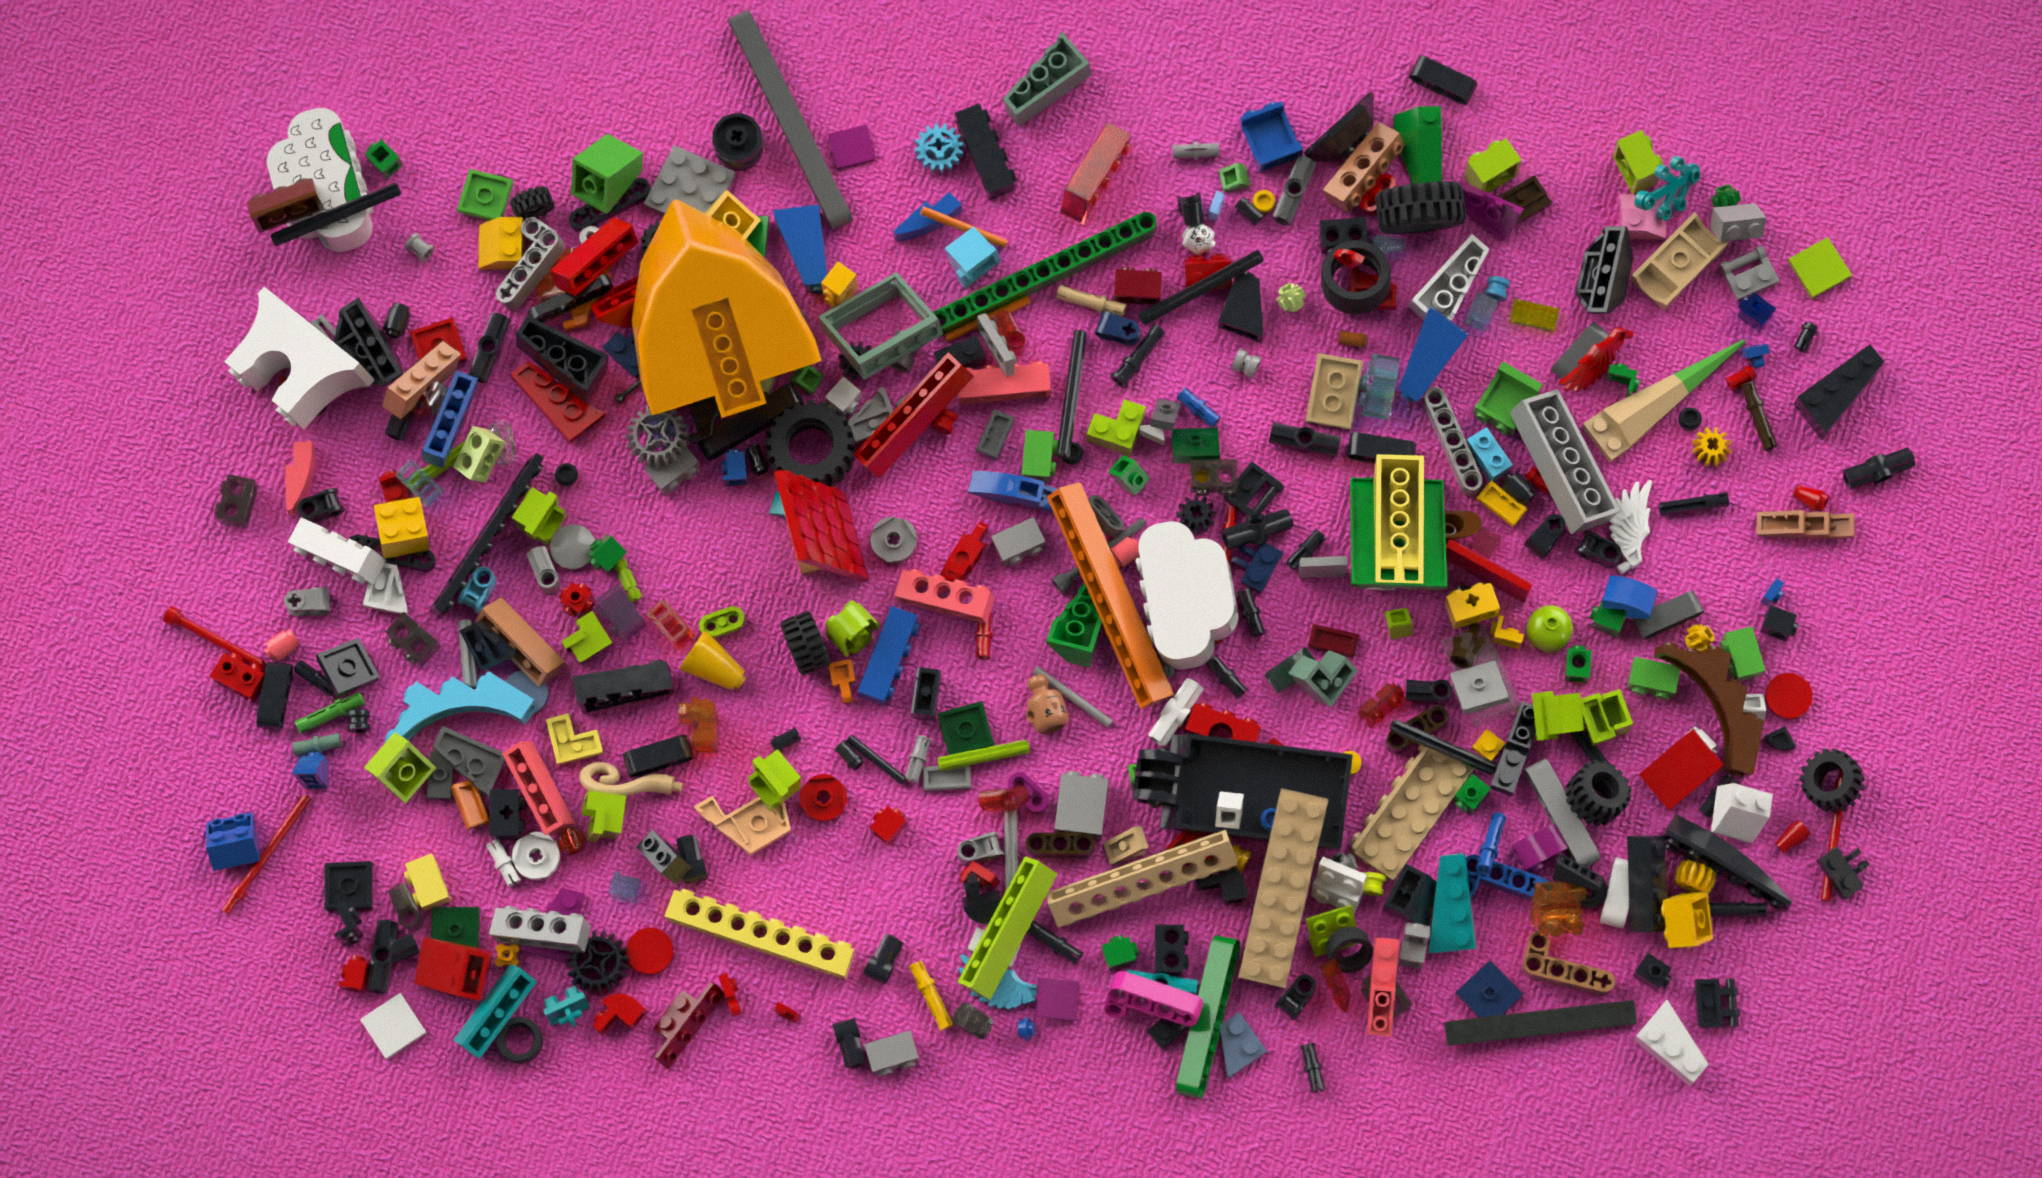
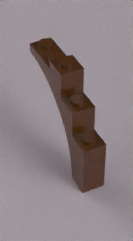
[1654,642,1764,778]

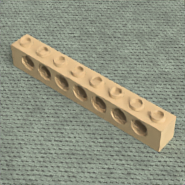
[1047,830,1238,927]

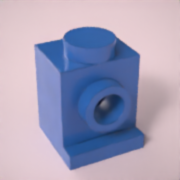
[722,449,748,486]

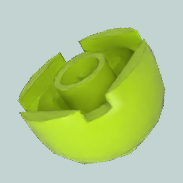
[1526,605,1573,653]

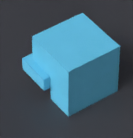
[945,227,1001,288]

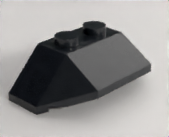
[1304,91,1374,162]
[1575,226,1633,314]
[334,297,404,387]

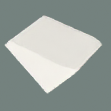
[1140,425,1165,445]
[1743,694,1766,722]

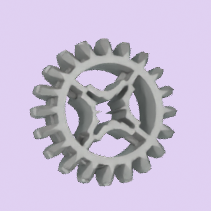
[626,407,689,468]

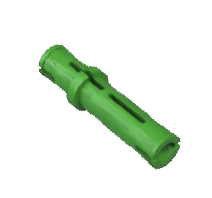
[295,691,366,734]

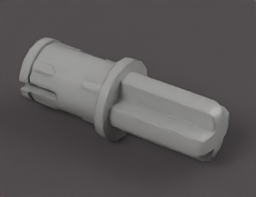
[905,735,931,783]

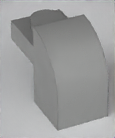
[1398,922,1430,969]

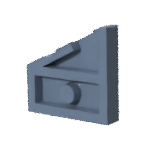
[1220,1012,1267,1078]

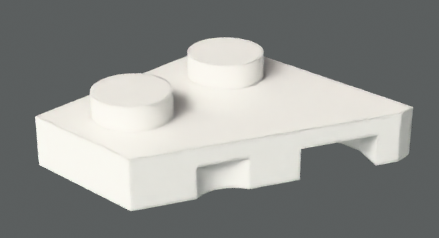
[363,563,408,616]

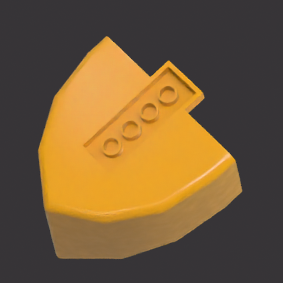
[632,200,821,418]

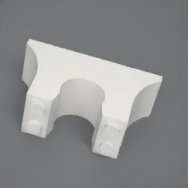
[225,287,374,429]

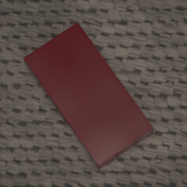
[1307,624,1359,658]

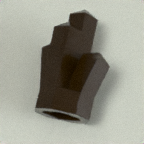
[1450,623,1487,669]

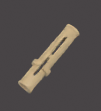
[1056,285,1127,317]

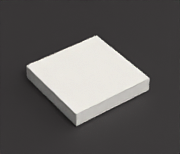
[360,993,427,1060]

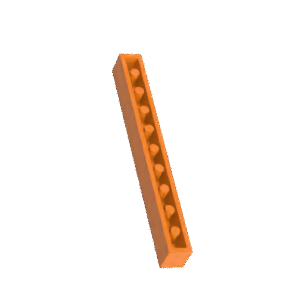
[1047,482,1174,709]

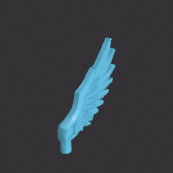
[958,954,1037,1010]

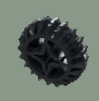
[565,930,630,994]

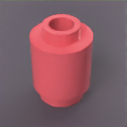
[1110,537,1140,569]
[264,629,300,662]

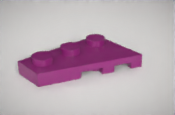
[1460,182,1524,242]
[519,888,585,963]

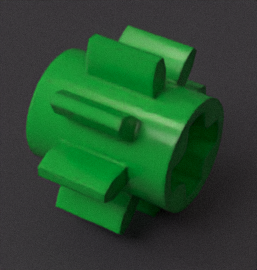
[1711,185,1742,207]

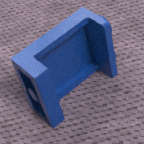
[1240,102,1303,173]

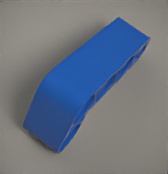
[1466,854,1553,904]

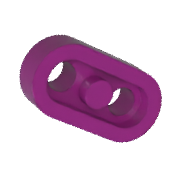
[1008,772,1049,814]

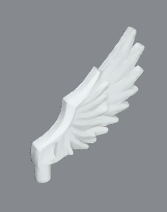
[1609,480,1652,574]

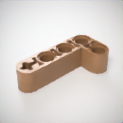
[1521,930,1615,996]

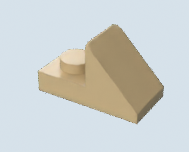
[1103,826,1148,865]

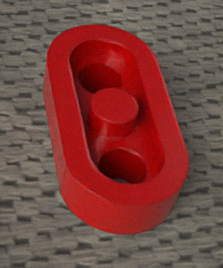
[1360,174,1398,216]

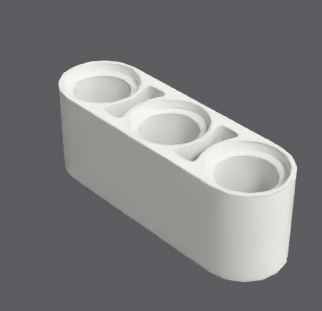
[1600,857,1629,929]

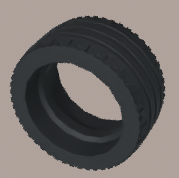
[1321,240,1391,315]

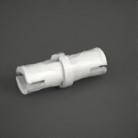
[486,839,521,887]

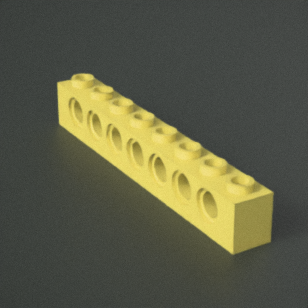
[665,889,855,980]

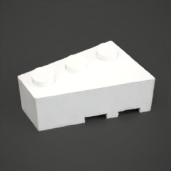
[1634,1000,1708,1086]

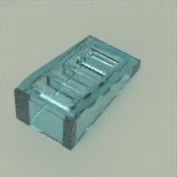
[395,459,444,508]

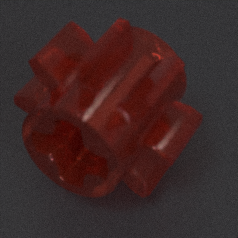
[556,826,587,856]

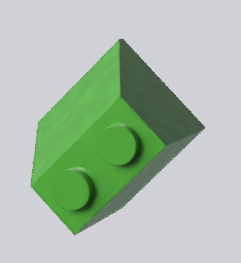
[571,134,643,214]

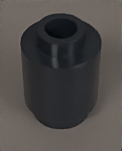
[382,303,411,339]
[1502,472,1537,506]

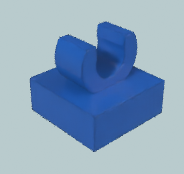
[1741,343,1770,368]

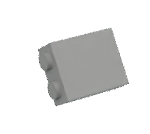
[1054,771,1109,839]

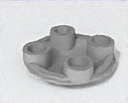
[550,524,595,571]

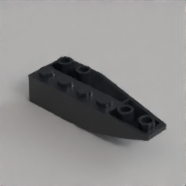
[1664,813,1792,910]

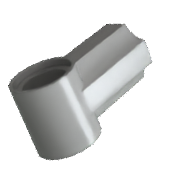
[526,546,561,595]

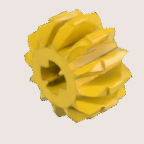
[1692,427,1731,467]
[1674,860,1716,894]

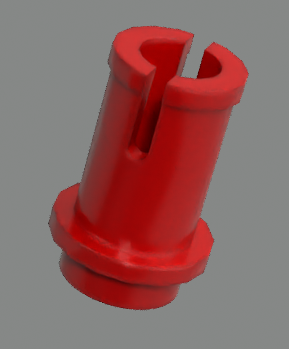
[1725,366,1757,391]
[1524,466,1549,495]

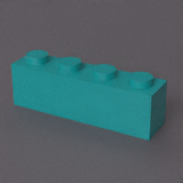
[453,964,537,1059]

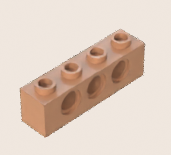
[1323,122,1405,213]

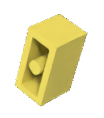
[404,853,451,911]

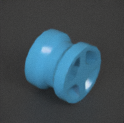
[1484,276,1510,302]

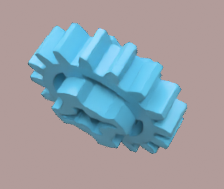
[914,123,964,173]

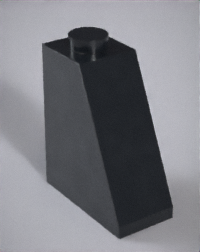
[1218,271,1263,343]

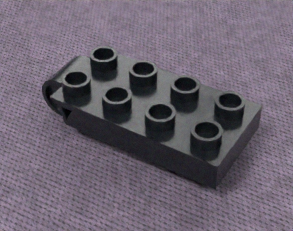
[1132,733,1353,852]

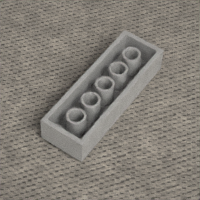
[1509,389,1620,535]

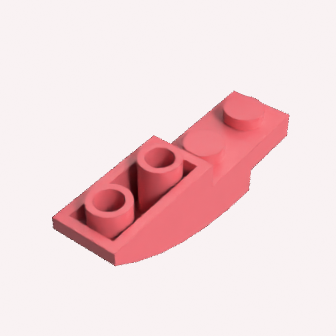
[1367,937,1399,1037]

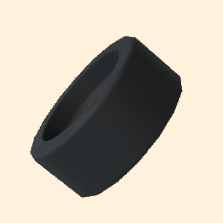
[1325,927,1373,973]
[496,1016,543,1064]

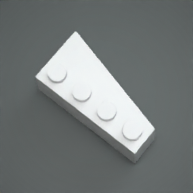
[1408,234,1489,321]

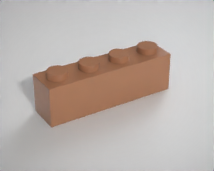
[475,597,565,687]

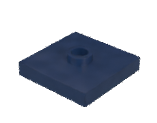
[1455,960,1523,1018]

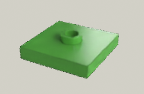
[456,169,514,221]

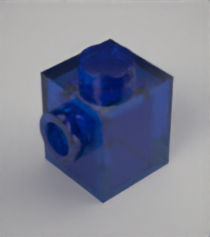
[1737,292,1776,333]

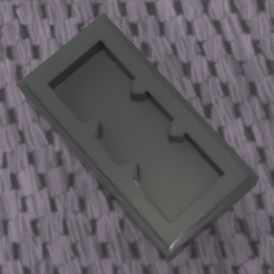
[1150,398,1181,431]
[976,409,1015,461]
[427,751,454,800]

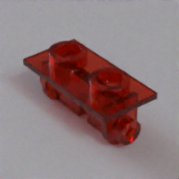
[1357,682,1405,728]

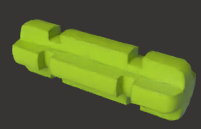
[614,558,642,603]

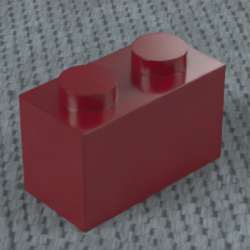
[1114,267,1162,305]

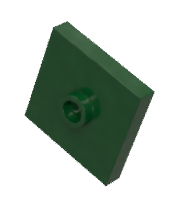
[1172,428,1220,463]
[937,701,995,755]
[431,907,480,948]

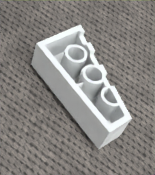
[288,518,386,585]

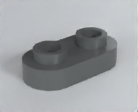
[1088,495,1124,536]

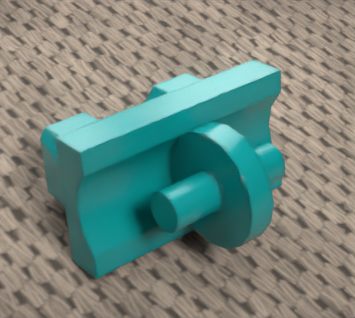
[543,986,590,1028]

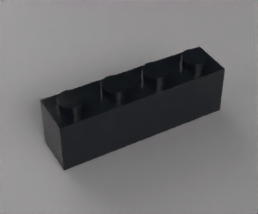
[954,103,1017,200]
[1627,834,1667,933]

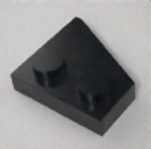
[459,620,518,672]

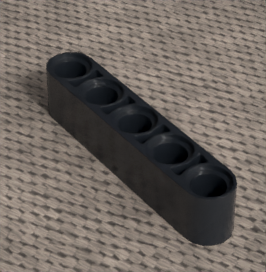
[696,383,805,461]

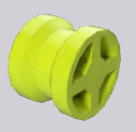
[1363,872,1386,896]

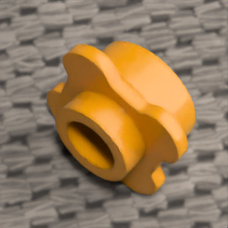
[495,943,519,967]

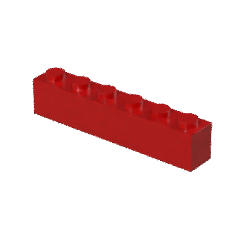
[853,352,974,478]

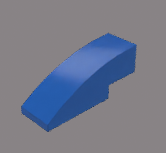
[893,192,962,242]

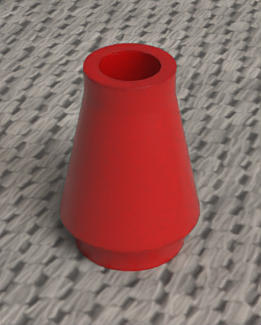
[1792,484,1829,512]
[1775,820,1811,854]

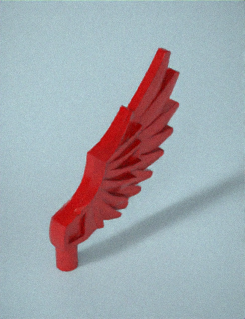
[1559,327,1634,393]

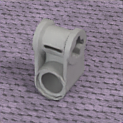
[284,587,330,617]
[957,832,1004,865]

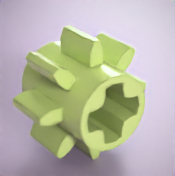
[1276,283,1307,312]

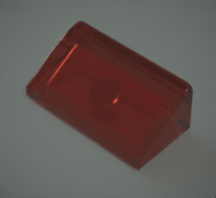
[1320,958,1351,1013]

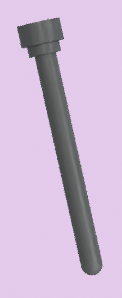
[1051,518,1146,594]

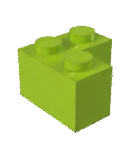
[1087,399,1146,456]

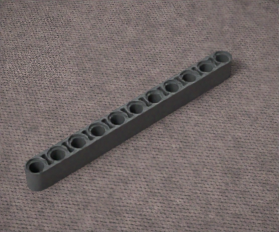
[728,10,853,230]

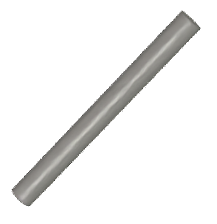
[1032,666,1114,728]

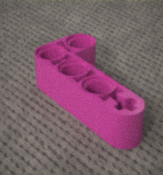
[1104,971,1203,1026]

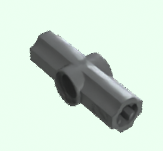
[1272,156,1316,226]

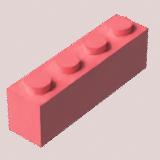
[958,361,1051,405]
[502,741,575,835]

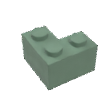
[1288,650,1358,707]

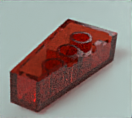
[1060,122,1132,225]

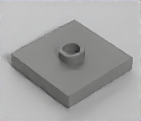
[1450,661,1510,715]

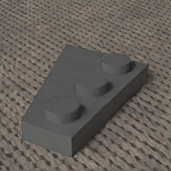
[432,726,505,798]

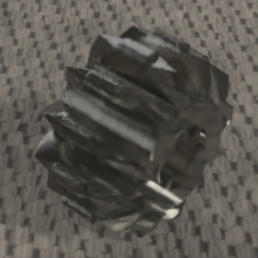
[952,1003,994,1039]

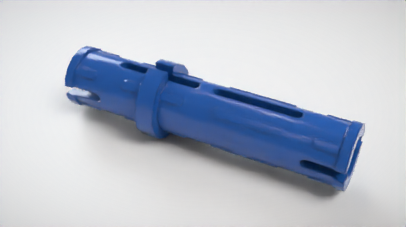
[1476,812,1507,875]

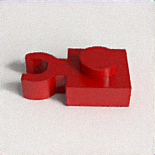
[718,973,742,1017]

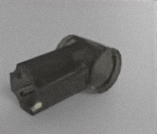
[387,883,424,932]

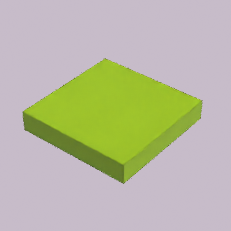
[1788,237,1852,299]

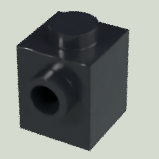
[1632,953,1672,992]

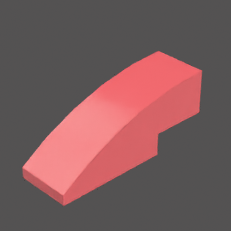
[285,441,316,516]

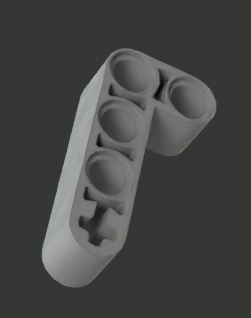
[496,217,565,311]

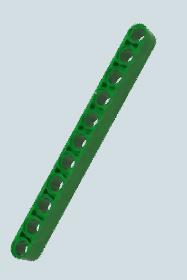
[933,212,1157,336]

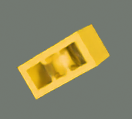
[821,262,859,308]
[1444,583,1500,629]

